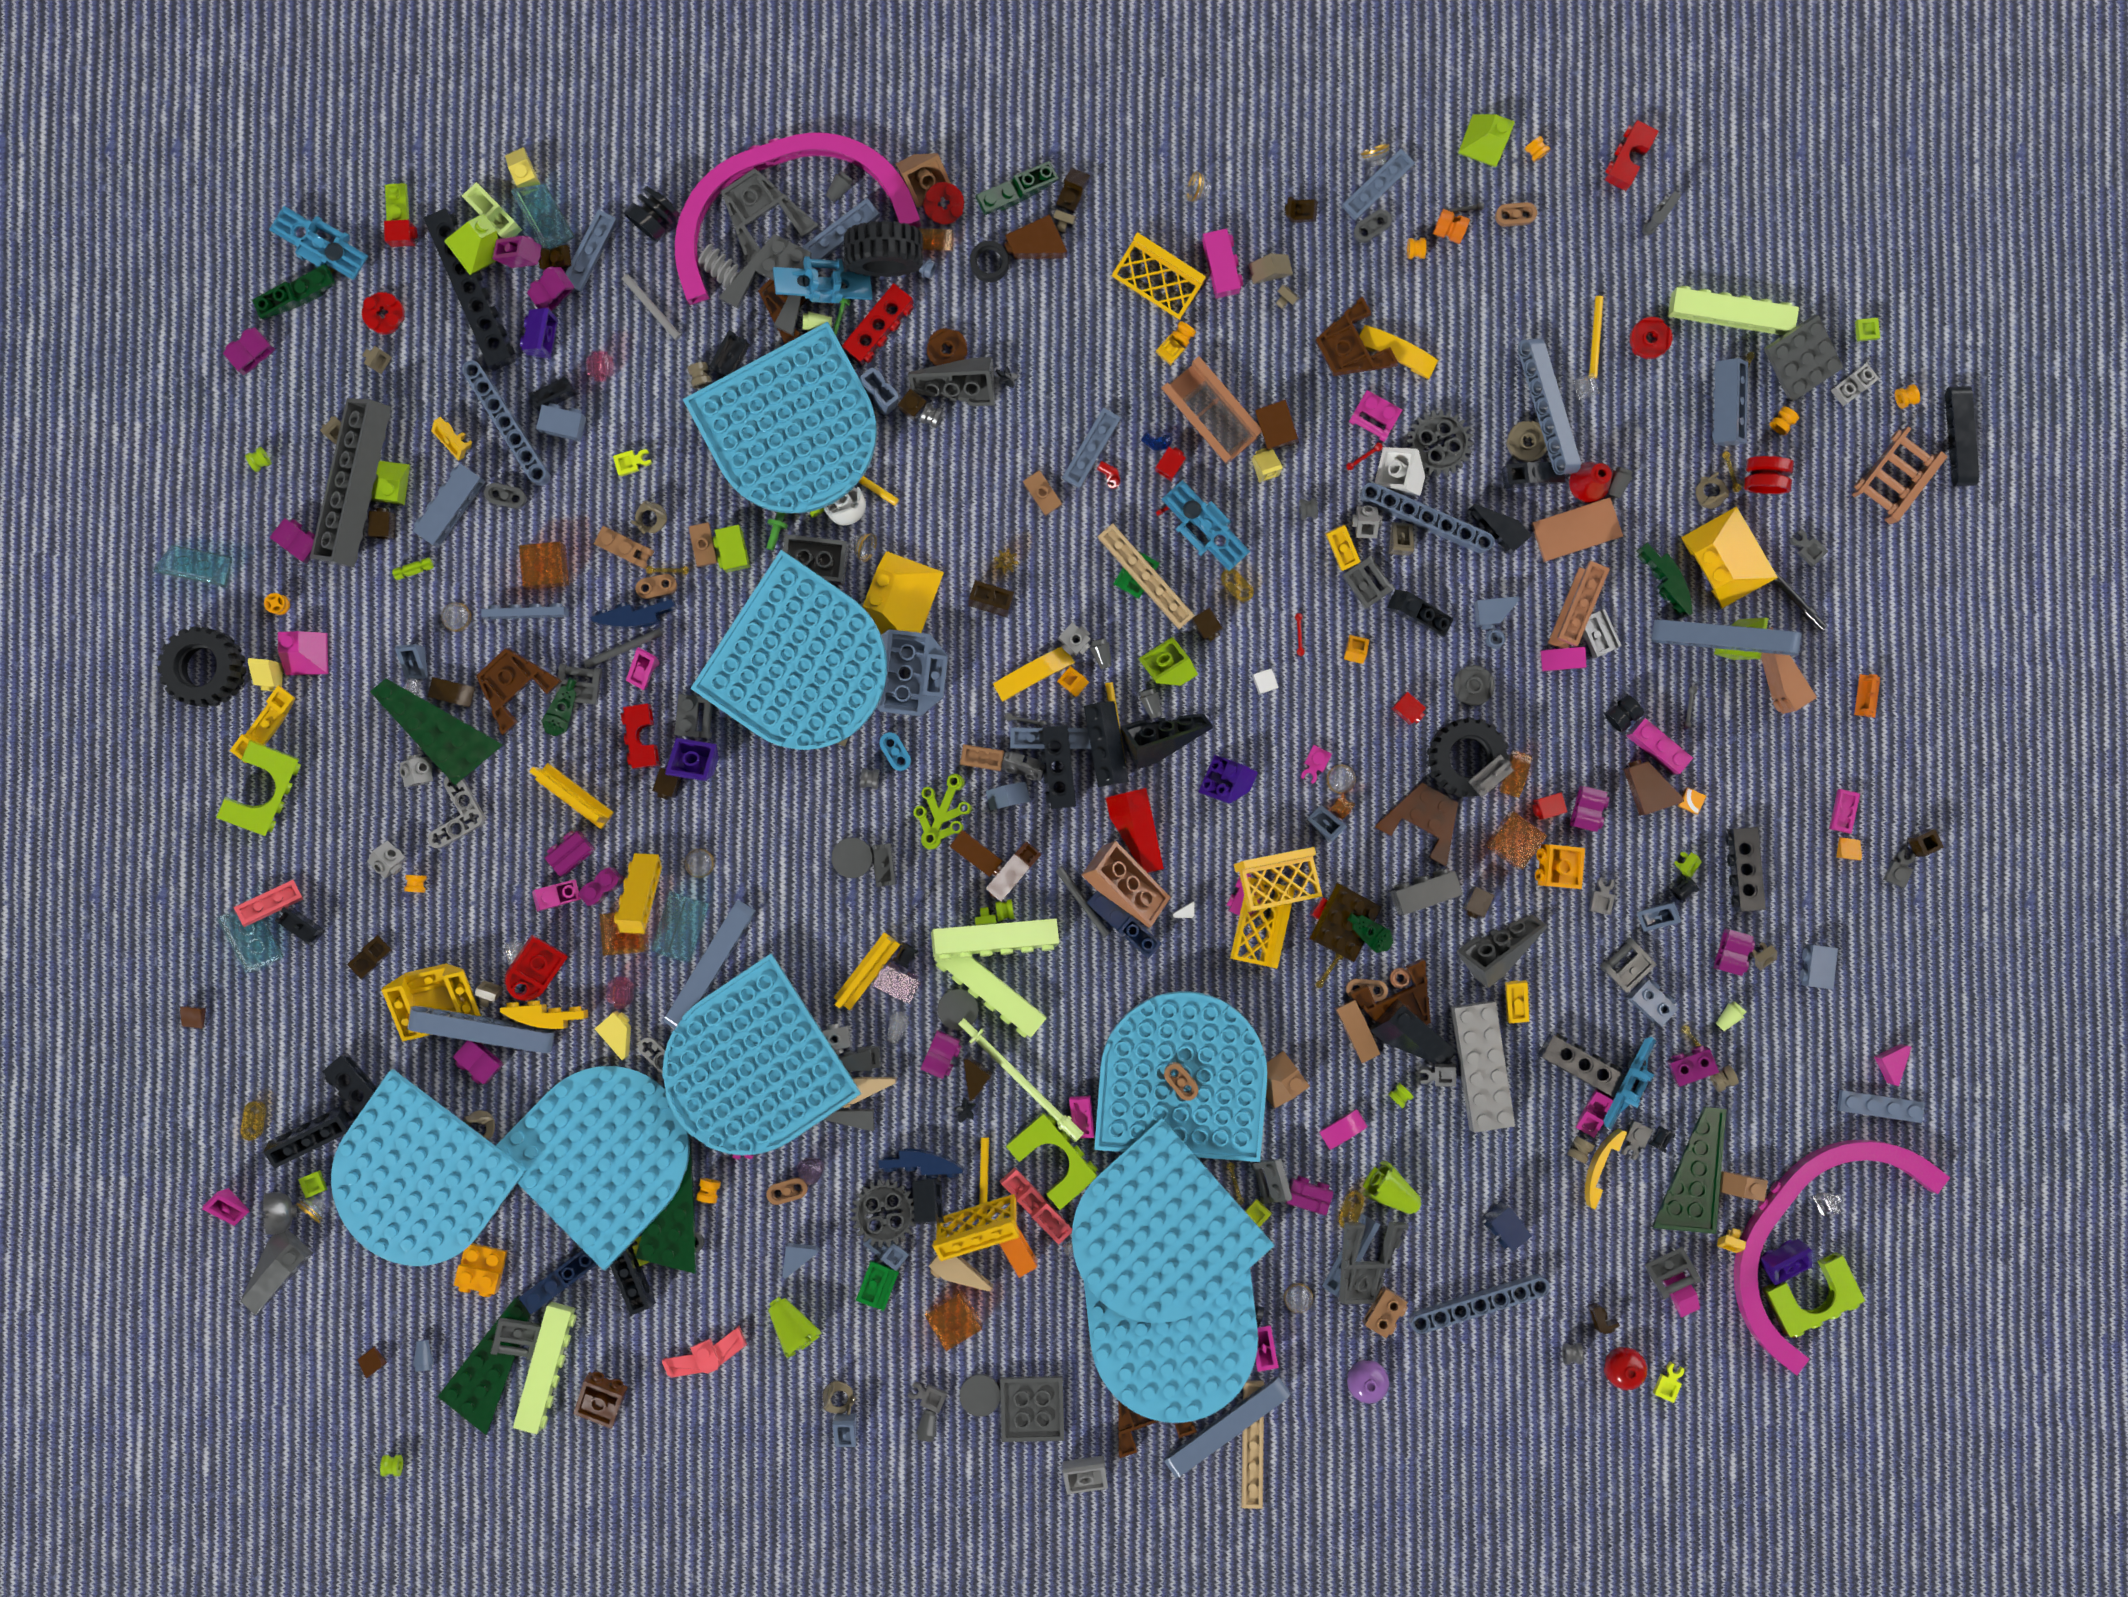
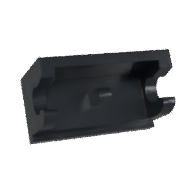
[709,330,750,377]
[528,375,577,412]
[275,906,325,947]
[912,1179,944,1224]

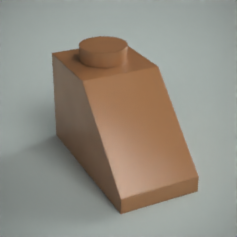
[1720,1171,1768,1202]

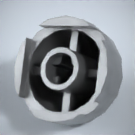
[263,1192,297,1235]

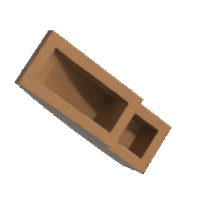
[1335,999,1380,1063]

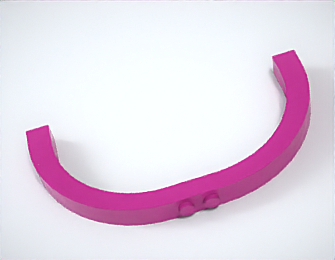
[675,133,921,305]
[1733,1139,1950,1375]

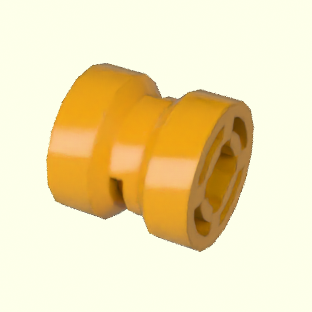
[1769,406,1799,435]
[696,1178,721,1204]

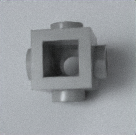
[1351,506,1382,538]
[1058,622,1091,656]
[400,755,433,787]
[367,840,405,878]
[822,1024,852,1054]

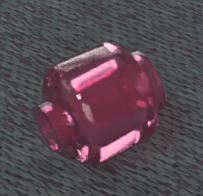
[586,351,614,382]
[607,976,634,1009]

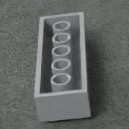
[1450,1001,1515,1133]

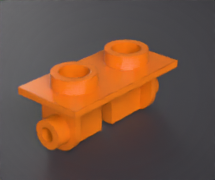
[1854,674,1880,718]

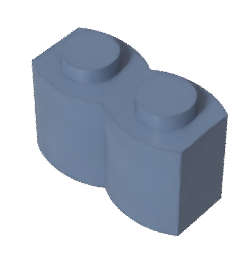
[860,368,899,415]

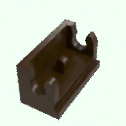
[968,580,1014,618]

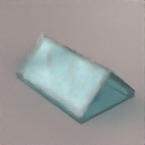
[511,184,575,250]
[154,545,232,588]
[651,891,710,962]
[217,911,284,974]

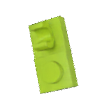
[385,183,409,221]

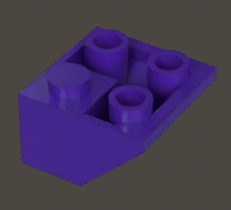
[1198,755,1258,804]

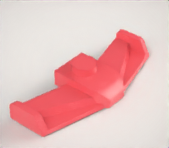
[662,1325,748,1378]

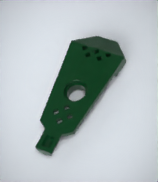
[541,677,577,736]
[1347,913,1393,953]

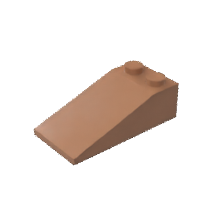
[1761,627,1817,714]
[1082,841,1171,927]

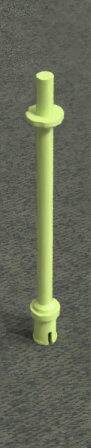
[959,1018,1084,1142]

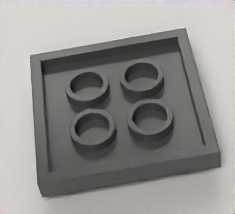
[1764,315,1843,402]
[1000,1376,1064,1442]

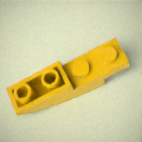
[500,1001,588,1029]

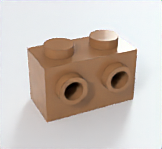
[1362,1286,1408,1338]

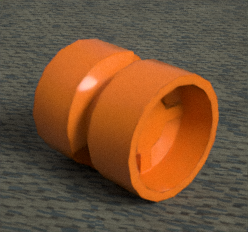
[1433,209,1470,244]

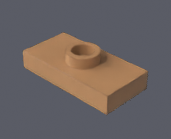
[1023,470,1062,516]
[688,522,718,567]
[960,744,1004,771]

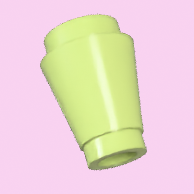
[802,311,832,332]
[1716,1001,1746,1031]

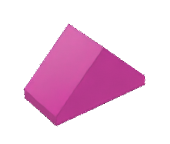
[1874,1044,1912,1086]
[202,1188,250,1226]
[1663,1272,1700,1318]
[1255,1325,1278,1372]

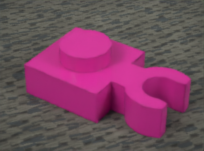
[1301,745,1332,784]

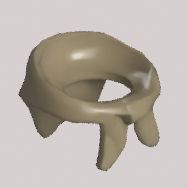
[1695,472,1730,509]
[630,500,667,534]
[463,1110,495,1140]
[822,1381,856,1416]

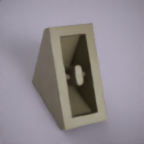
[1248,253,1293,285]
[1389,522,1414,556]

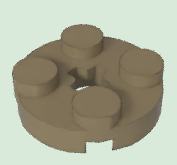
[1506,421,1547,463]

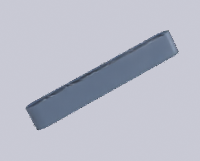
[1518,338,1581,475]
[462,360,550,486]
[1360,482,1495,554]
[1651,620,1802,656]
[663,900,756,1029]
[408,1006,555,1053]
[1408,1274,1550,1334]
[1163,1376,1291,1478]

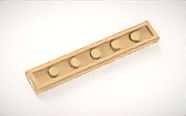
[1097,523,1195,630]
[1241,1381,1264,1509]

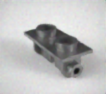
[1001,751,1045,781]
[1468,755,1514,797]

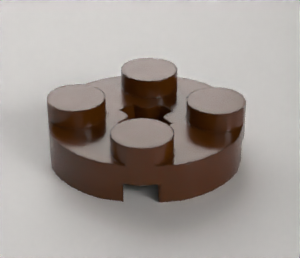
[927,328,968,366]

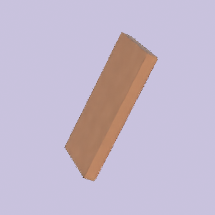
[1531,498,1623,562]

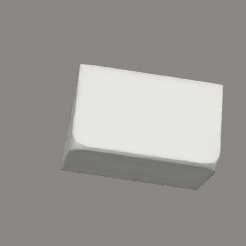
[1252,668,1279,695]
[1172,902,1194,918]

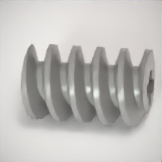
[698,244,743,288]

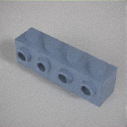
[1712,358,1748,446]
[413,464,486,548]

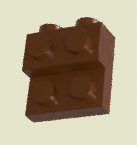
[573,1371,628,1429]

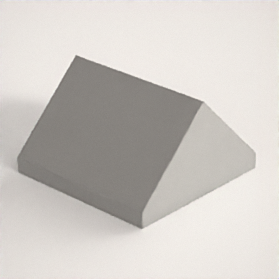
[1062,1455,1108,1495]

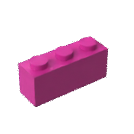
[1202,228,1243,299]
[1626,718,1693,775]

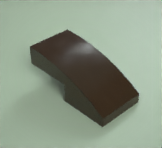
[427,677,475,707]
[347,935,392,980]

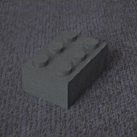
[783,534,849,585]
[1390,868,1463,915]

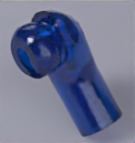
[1140,432,1172,451]

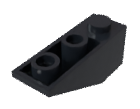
[1502,462,1566,489]
[1469,504,1532,555]
[1387,590,1453,637]

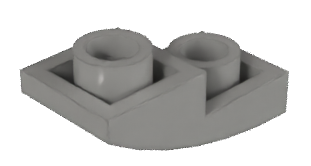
[1830,363,1879,406]

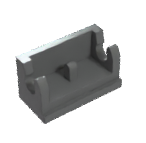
[871,843,897,887]

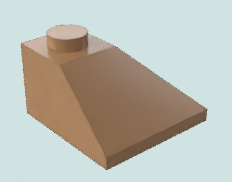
[896,153,951,208]
[1266,1051,1310,1109]

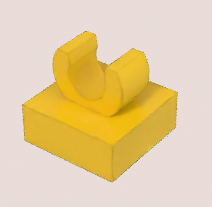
[1156,335,1185,366]
[1717,1228,1746,1253]

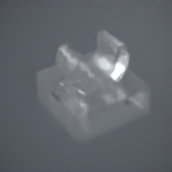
[1573,373,1600,400]
[1813,1193,1843,1215]

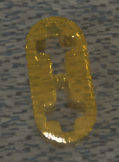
[1220,569,1254,603]
[241,1100,266,1141]
[1337,1190,1364,1228]

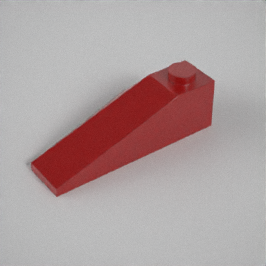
[1105,788,1164,873]

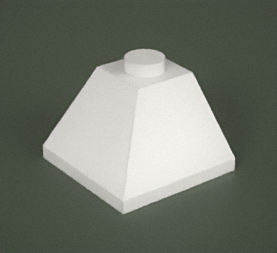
[1374,447,1425,496]

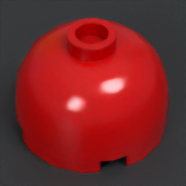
[1604,1347,1648,1390]

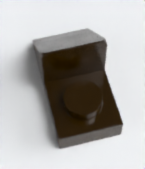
[1056,168,1090,214]

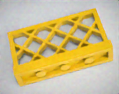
[1111,232,1207,320]
[529,763,614,829]
[1234,847,1322,912]
[1230,877,1295,969]
[834,932,901,1010]
[933,1194,1019,1261]

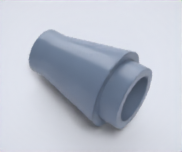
[413,1340,434,1372]

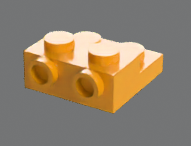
[1535,844,1585,889]
[454,1243,508,1297]

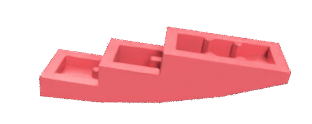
[1000,1167,1072,1244]

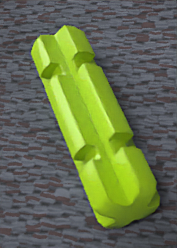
[392,557,434,580]

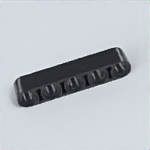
[1945,386,1979,487]

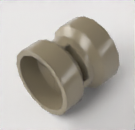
[687,362,712,389]
[1710,1065,1739,1092]
[1567,1136,1595,1164]

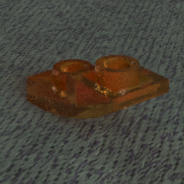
[919,229,954,251]
[1499,750,1532,798]

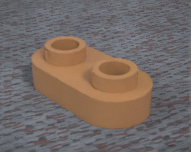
[1495,202,1537,227]
[636,574,678,600]
[1346,978,1388,1001]
[1164,1062,1198,1101]
[767,1177,808,1205]

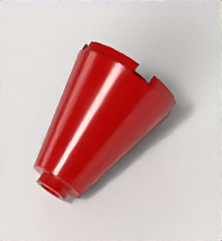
[1569,462,1612,503]

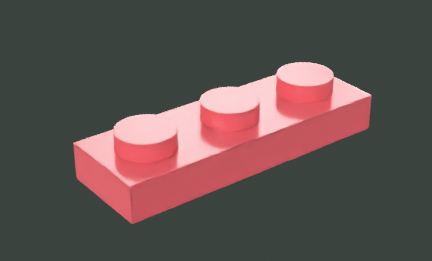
[234,880,303,927]

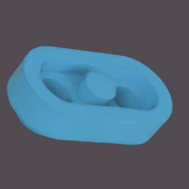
[880,732,911,771]

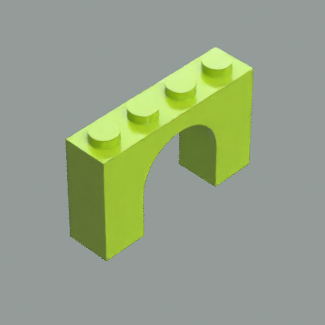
[216,740,301,836]
[1006,1112,1098,1210]
[1762,1252,1865,1338]

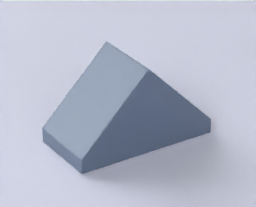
[395,644,428,680]
[986,782,1030,811]
[1307,805,1347,842]
[1637,902,1681,932]
[782,1243,820,1279]
[833,1414,857,1447]

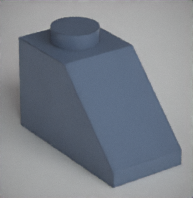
[1474,596,1519,630]

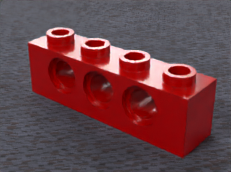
[842,283,914,366]

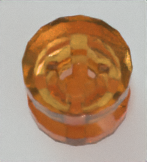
[1330,794,1355,820]

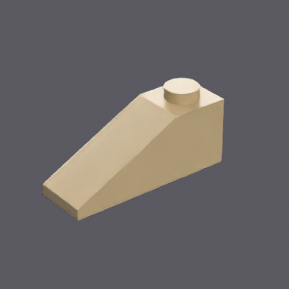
[842,1077,897,1108]
[929,1255,993,1292]

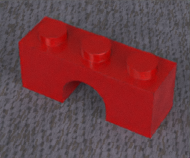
[1604,120,1659,191]
[621,703,660,769]

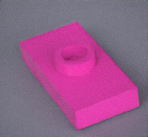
[1829,789,1861,834]
[1069,1095,1095,1139]

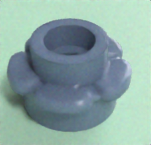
[919,259,936,279]
[1485,629,1506,649]

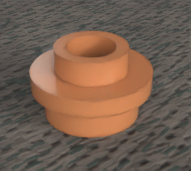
[1390,968,1411,989]

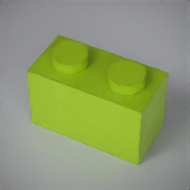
[713,525,751,573]

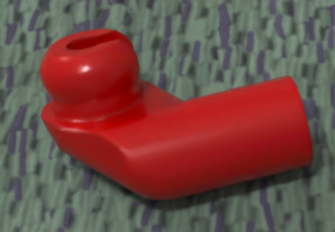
[1097,461,1121,489]

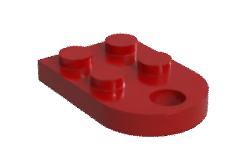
[504,935,568,1001]

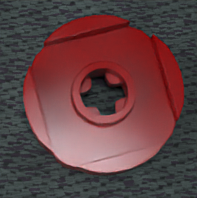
[923,182,964,224]
[362,292,405,335]
[1629,317,1673,359]

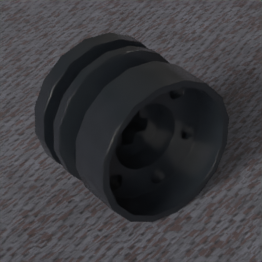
[624,186,680,242]

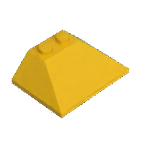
[1681,506,1778,609]
[863,551,944,635]
[381,963,481,1042]

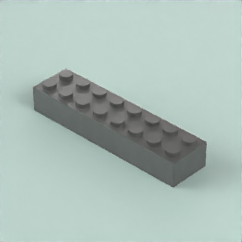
[310,398,391,567]

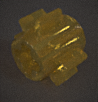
[994,548,1019,575]

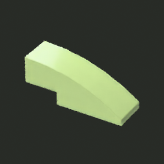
[462,182,522,238]

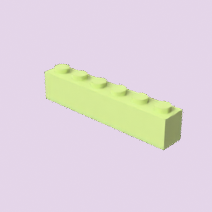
[1668,286,1799,335]
[931,919,1059,960]
[934,955,1047,1038]
[513,1302,577,1434]

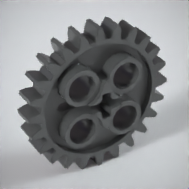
[1405,409,1474,477]
[850,1179,916,1248]

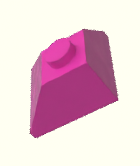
[278,631,328,676]

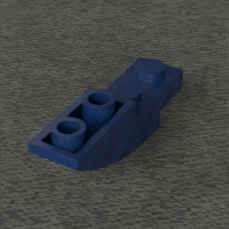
[590,597,677,629]
[1086,891,1162,959]
[879,1148,964,1178]
[519,1250,597,1314]

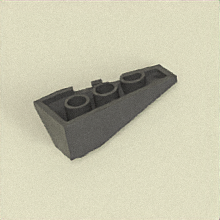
[908,357,995,406]
[1457,914,1547,988]
[241,1229,313,1315]

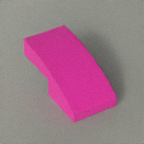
[1540,647,1587,671]
[1576,1088,1615,1138]
[1319,1109,1368,1150]

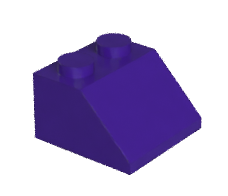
[520,308,558,359]
[665,738,719,781]
[1761,1239,1812,1286]

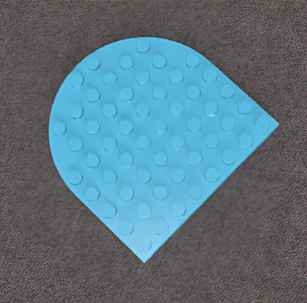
[683,322,877,514]
[690,550,887,750]
[663,954,862,1155]
[1094,991,1267,1162]
[496,1066,690,1271]
[331,1069,527,1266]
[1072,1118,1275,1323]
[1084,1268,1258,1423]

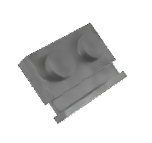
[1583,609,1621,659]

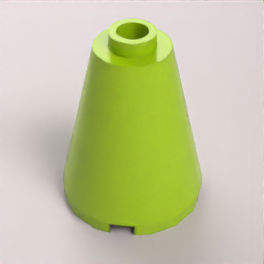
[1362,1161,1421,1214]
[768,1297,822,1358]

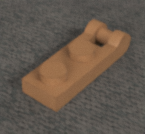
[594,526,654,569]

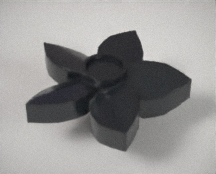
[995,366,1019,388]
[954,1097,976,1123]

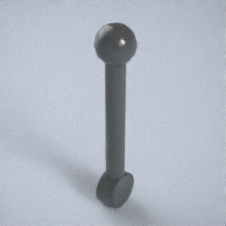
[1442,202,1484,212]
[1683,686,1697,729]
[1005,713,1047,728]

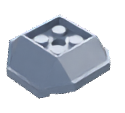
[876,629,948,717]

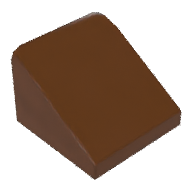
[180,1006,206,1029]
[358,1346,387,1378]

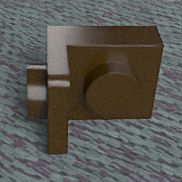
[539,244,571,270]
[1588,1302,1620,1334]

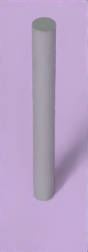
[622,274,681,340]

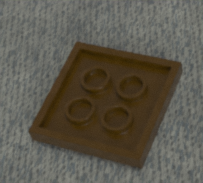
[1309,883,1381,962]

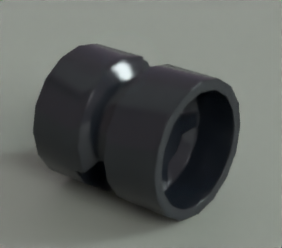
[1604,694,1644,733]

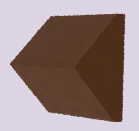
[1255,399,1299,449]

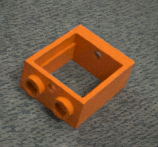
[999,1217,1038,1278]

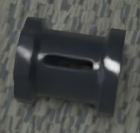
[1671,877,1699,903]
[892,942,918,969]
[1649,1126,1675,1153]

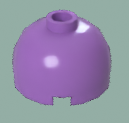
[1347,1360,1389,1404]

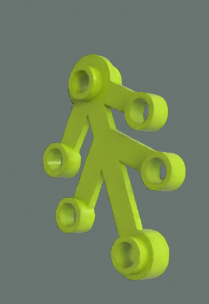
[913,774,972,850]

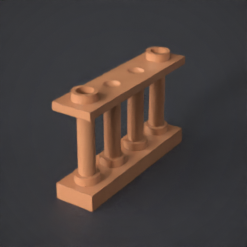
[1852,427,1948,525]
[1548,560,1610,649]

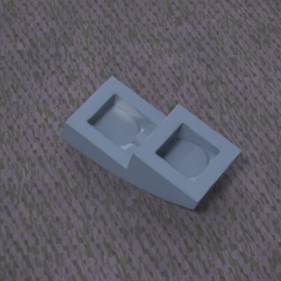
[863,1226,909,1271]

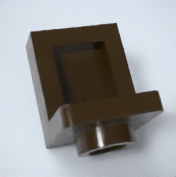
[1284,197,1318,223]

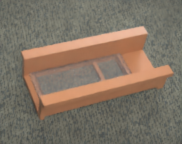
[1161,356,1262,464]

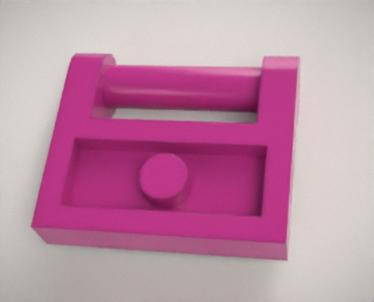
[1349,390,1402,442]

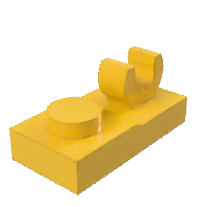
[431,417,472,461]
[1325,524,1361,571]
[1505,980,1529,1024]

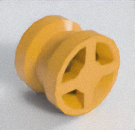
[1525,136,1551,162]
[1407,238,1426,259]
[1170,321,1196,347]
[1895,384,1920,409]
[264,593,290,615]
[404,875,427,893]

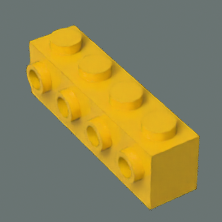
[614,853,662,934]

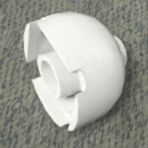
[824,487,866,525]

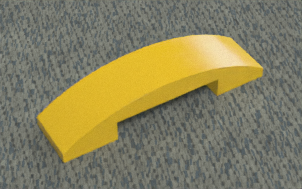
[1359,325,1438,379]
[993,646,1075,702]
[229,685,295,763]
[1585,1128,1627,1209]

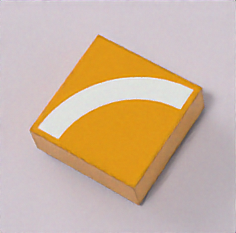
[1677,787,1706,815]

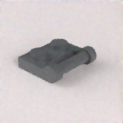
[1642,191,1682,236]
[1342,555,1396,610]
[555,664,602,705]
[674,694,713,739]
[1600,937,1657,993]
[1251,1159,1292,1204]
[1645,1247,1702,1300]
[490,1317,541,1360]

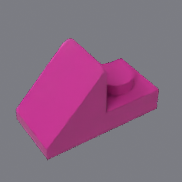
[626,647,660,690]

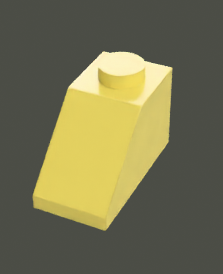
[505,147,541,193]
[1252,448,1283,483]
[248,658,284,692]
[595,1011,631,1060]

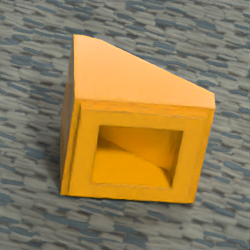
[1344,635,1369,664]
[1057,666,1089,697]
[1836,837,1862,861]

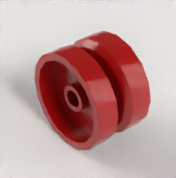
[1744,456,1794,494]

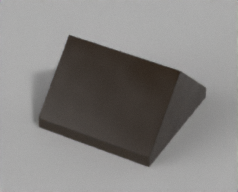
[963,1055,992,1101]

